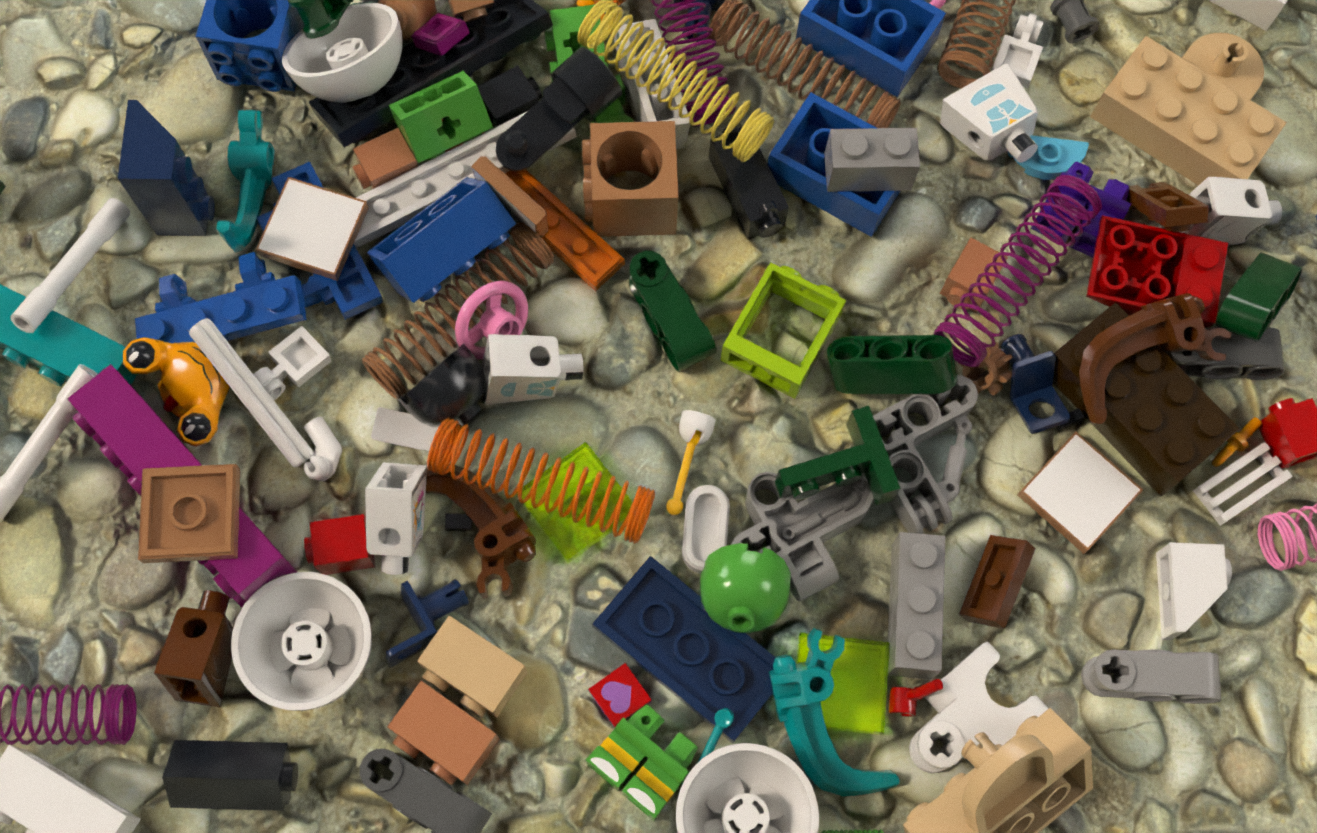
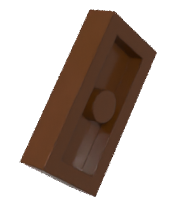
[959,535,1036,629]

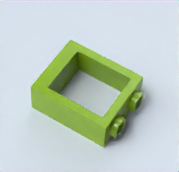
[720,262,846,399]

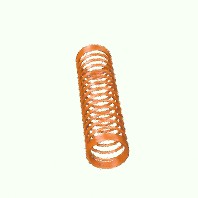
[427,417,655,544]

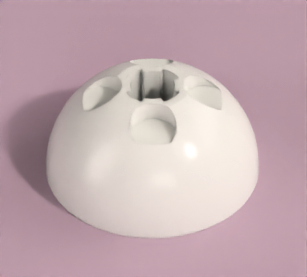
[282,3,403,103]
[231,572,372,711]
[676,743,819,833]

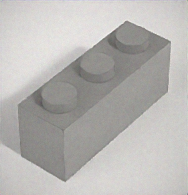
[886,532,945,680]

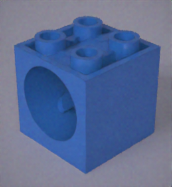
[196,0,305,92]

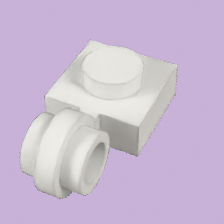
[992,13,1043,88]
[253,326,331,400]

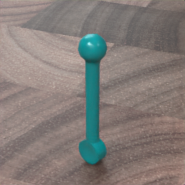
[681,708,734,787]

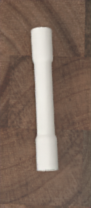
[11,198,130,333]
[0,364,98,523]

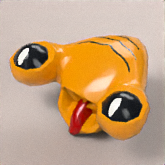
[123,337,230,447]

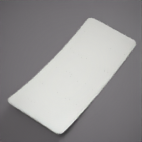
[371,407,438,451]

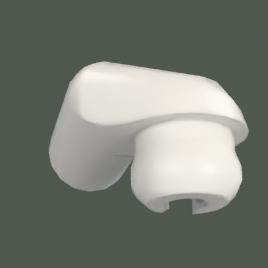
[304,416,342,481]

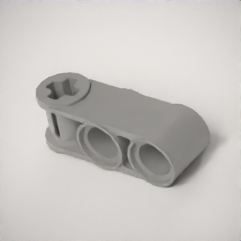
[1081,649,1222,704]

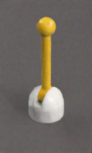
[666,410,716,515]

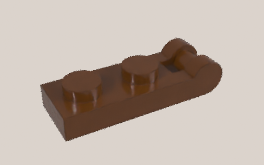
[1126,182,1209,232]

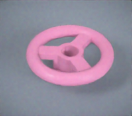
[455,281,528,360]

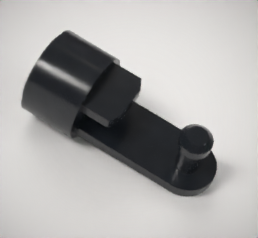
[496,47,622,172]

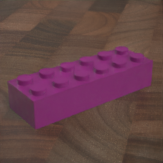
[67,364,297,607]

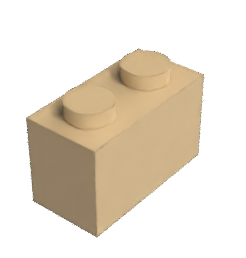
[417,615,528,718]

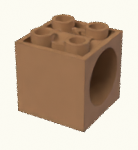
[582,121,678,237]

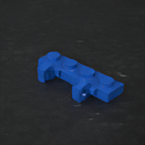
[256,162,383,320]
[135,252,307,343]

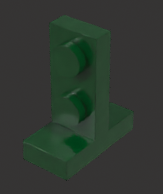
[775,405,901,505]

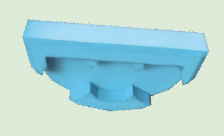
[1007,135,1089,180]

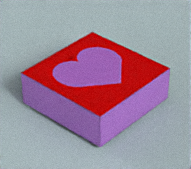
[588,663,652,729]

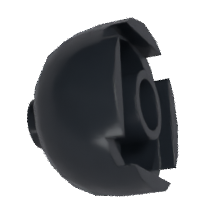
[398,344,486,427]

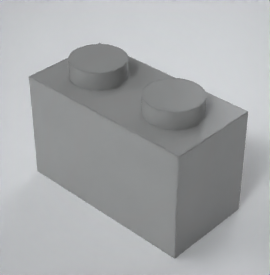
[824,128,920,192]

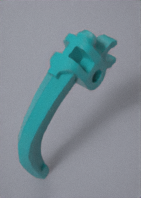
[217,110,275,253]
[769,627,900,797]

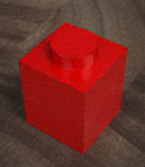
[1259,398,1317,469]
[304,514,375,575]

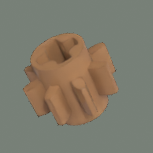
[958,341,1013,396]

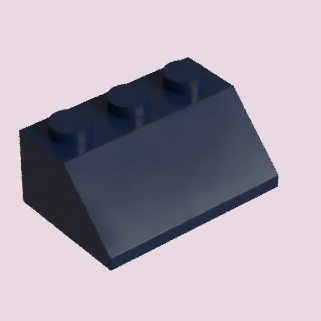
[118,100,215,236]

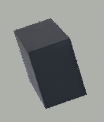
[1056,408,1084,432]
[445,513,473,531]

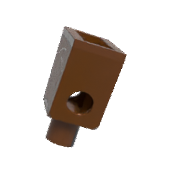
[154,590,233,708]

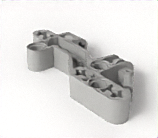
[731,375,978,601]

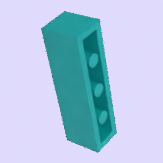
[0,284,138,387]

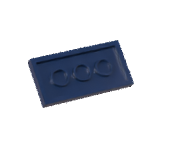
[592,556,776,743]

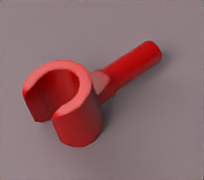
[888,679,943,717]

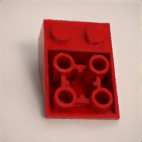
[1086,215,1228,328]

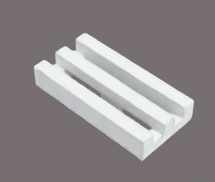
[1193,442,1293,526]

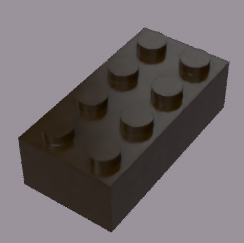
[1053,302,1240,496]

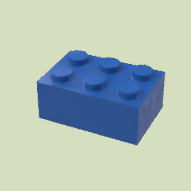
[795,0,946,98]
[767,92,901,237]
[367,177,516,303]

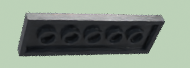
[309,0,553,148]

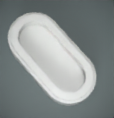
[682,485,730,574]

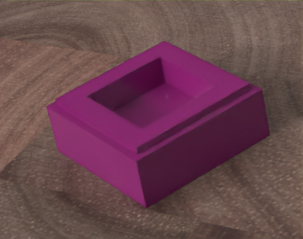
[411,13,470,56]

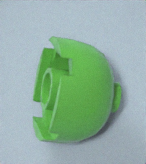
[700,543,791,633]

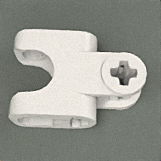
[909,642,1048,773]

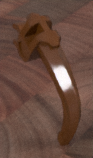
[1079,293,1231,424]
[426,464,536,599]

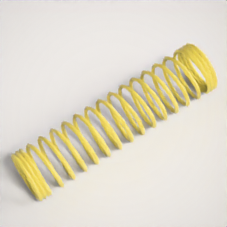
[577,0,774,162]

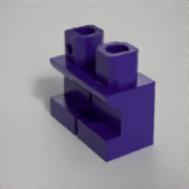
[1030,162,1131,258]

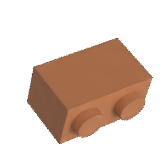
[387,681,500,786]

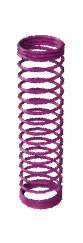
[650,0,736,126]
[933,175,1102,367]
[0,684,137,745]

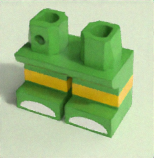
[586,704,698,821]

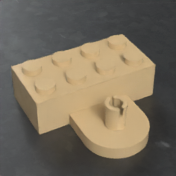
[1090,33,1287,186]
[903,708,1093,833]

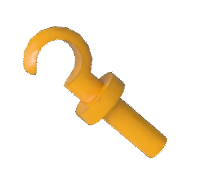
[1212,417,1262,467]

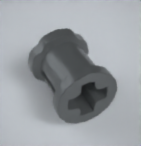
[1050,0,1100,43]

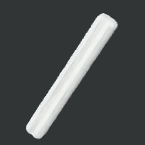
[189,318,313,468]

